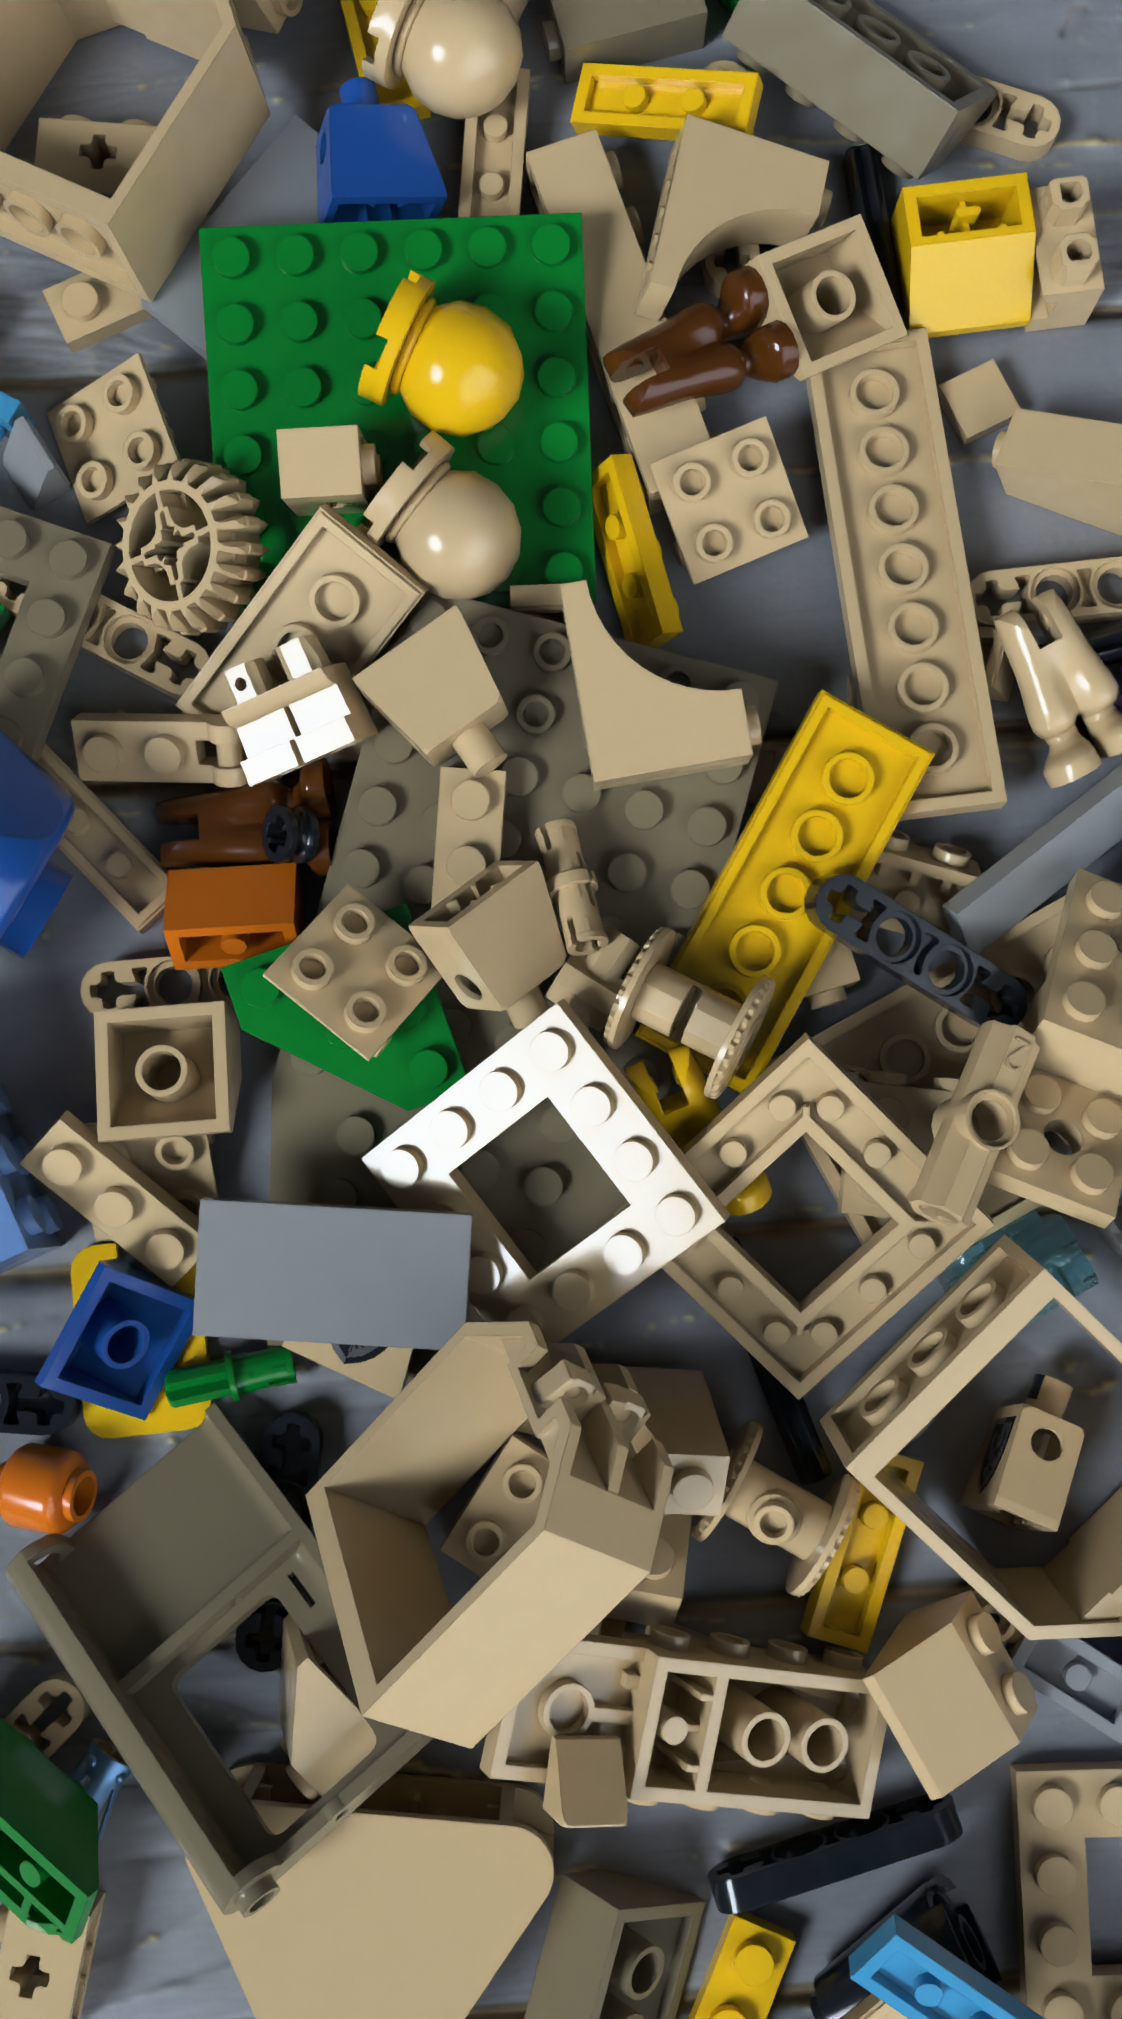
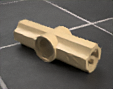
[909,1020,1040,1229]

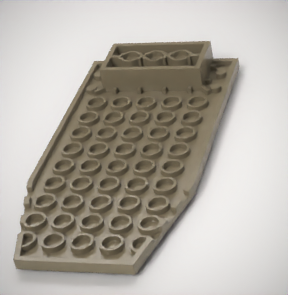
[267,591,779,1384]

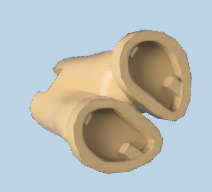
[994,588,1122,789]

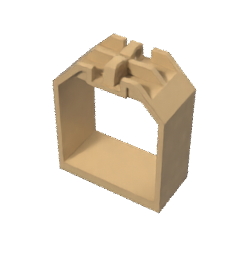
[0,0,270,302]
[819,1234,1122,1640]
[305,1321,674,1749]

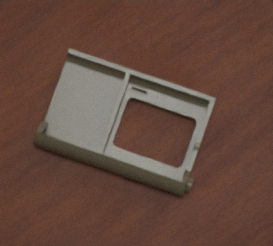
[6,1402,433,1918]

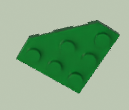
[221,903,467,1111]

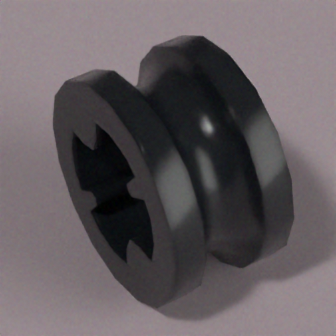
[262,805,320,864]

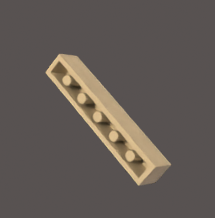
[526,129,719,515]

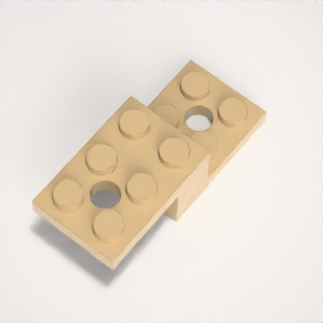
[987,868,1122,1229]

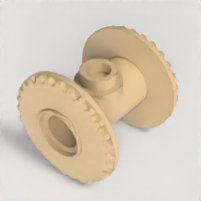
[603,927,775,1099]
[690,1420,860,1597]

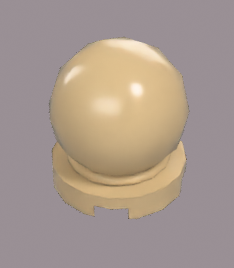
[362,0,523,119]
[357,430,521,601]

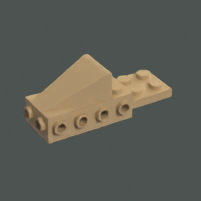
[479,1623,887,1821]

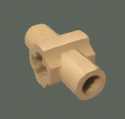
[544,924,641,1033]

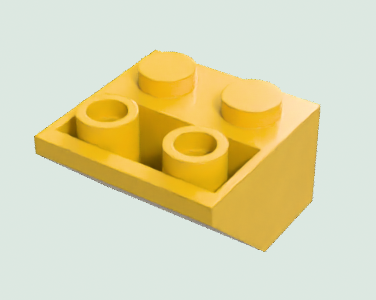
[890,172,1036,338]

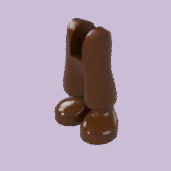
[603,265,799,418]
[156,757,338,878]

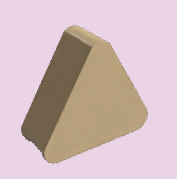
[185,1762,554,2019]

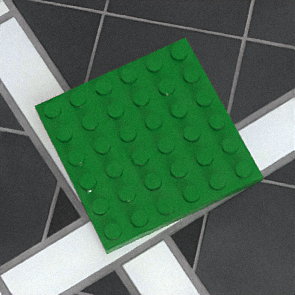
[199,213,597,610]

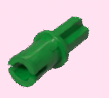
[164,1345,297,1408]

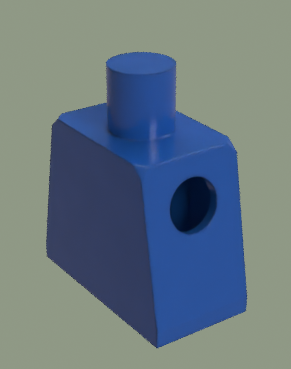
[316,77,448,223]

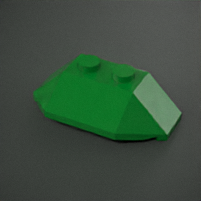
[0,1718,99,1944]

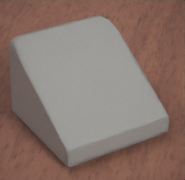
[3,416,71,510]

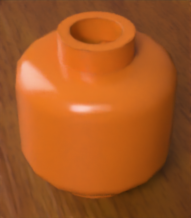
[0,1442,97,1535]

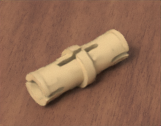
[534,819,609,956]

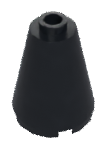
[809,1874,1002,2019]

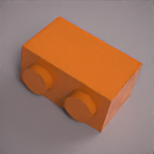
[163,863,305,970]

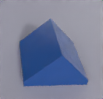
[35,1258,194,1420]

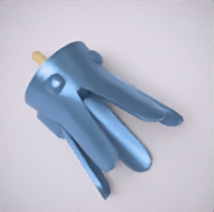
[69,1738,132,1842]

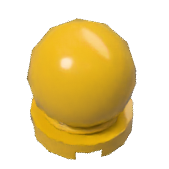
[358,269,524,438]

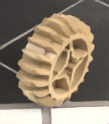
[113,458,271,636]

